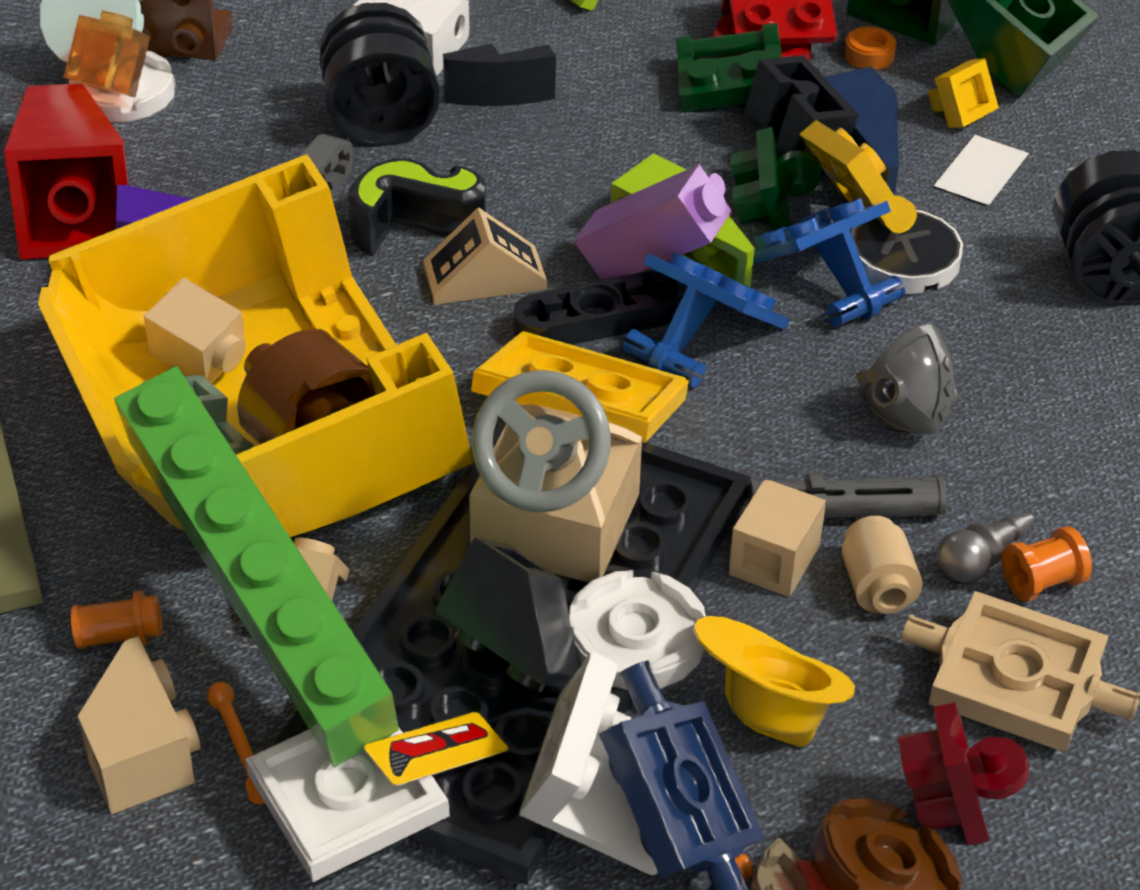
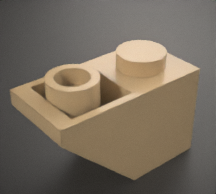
[78,636,201,815]

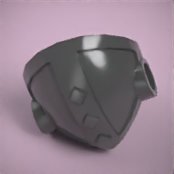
[855,323,958,436]

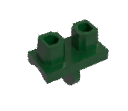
[730,127,822,230]

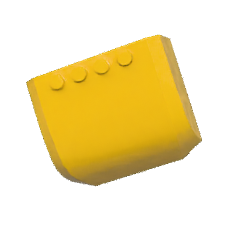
[38,154,473,537]

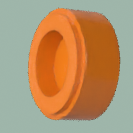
[844,27,896,70]

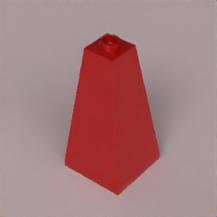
[4,83,129,259]

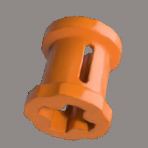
[1001,526,1092,602]

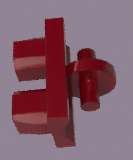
[898,702,1030,846]

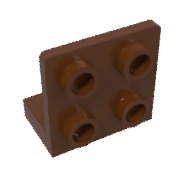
[136,0,233,61]

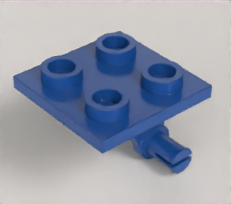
[753,198,905,327]
[622,251,790,388]

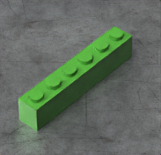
[114,366,399,768]

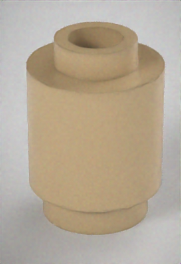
[841,516,922,614]

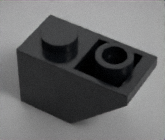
[434,537,580,692]

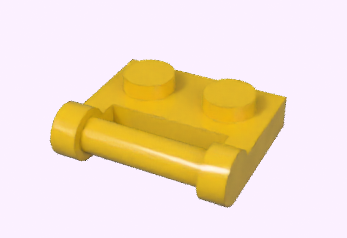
[799,120,917,233]

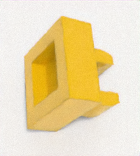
[927,59,998,128]

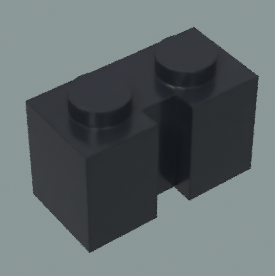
[743,55,859,171]

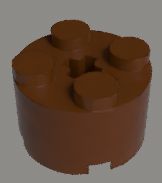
[237,329,375,444]

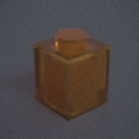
[64,10,150,98]

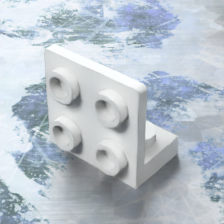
[519,651,658,875]

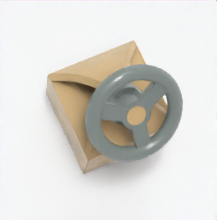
[469,370,642,583]

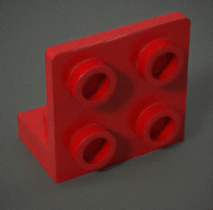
[720,0,837,45]

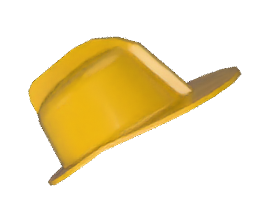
[693,616,855,747]

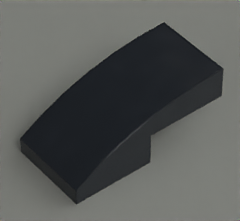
[443,44,556,106]

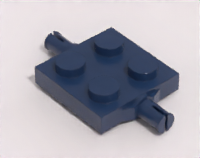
[599,660,765,890]

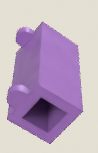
[573,164,732,280]

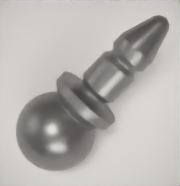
[937,513,1034,583]

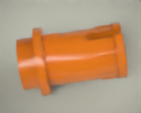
[71,590,163,649]

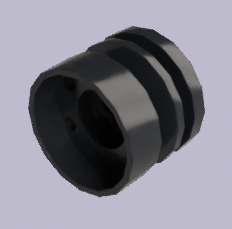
[319,3,440,147]
[1052,150,1140,306]

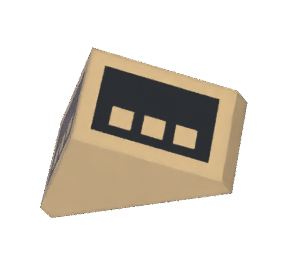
[423,207,547,305]

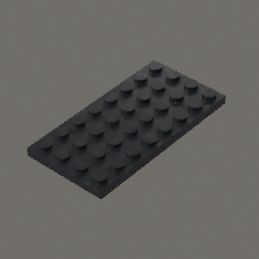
[271,421,751,885]

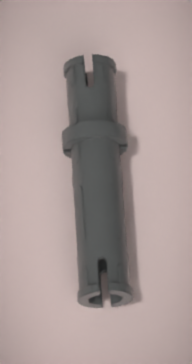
[747,473,947,522]

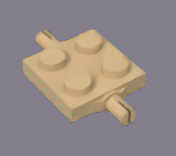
[901,591,1140,753]

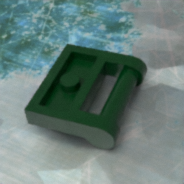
[676,22,782,113]

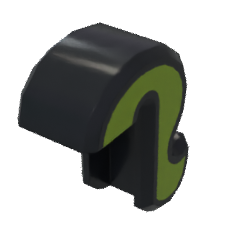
[348,158,487,255]

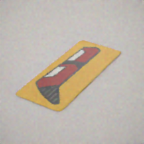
[364,712,508,786]

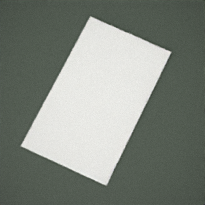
[934,135,1029,206]

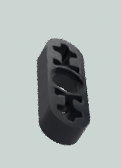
[514,271,679,345]

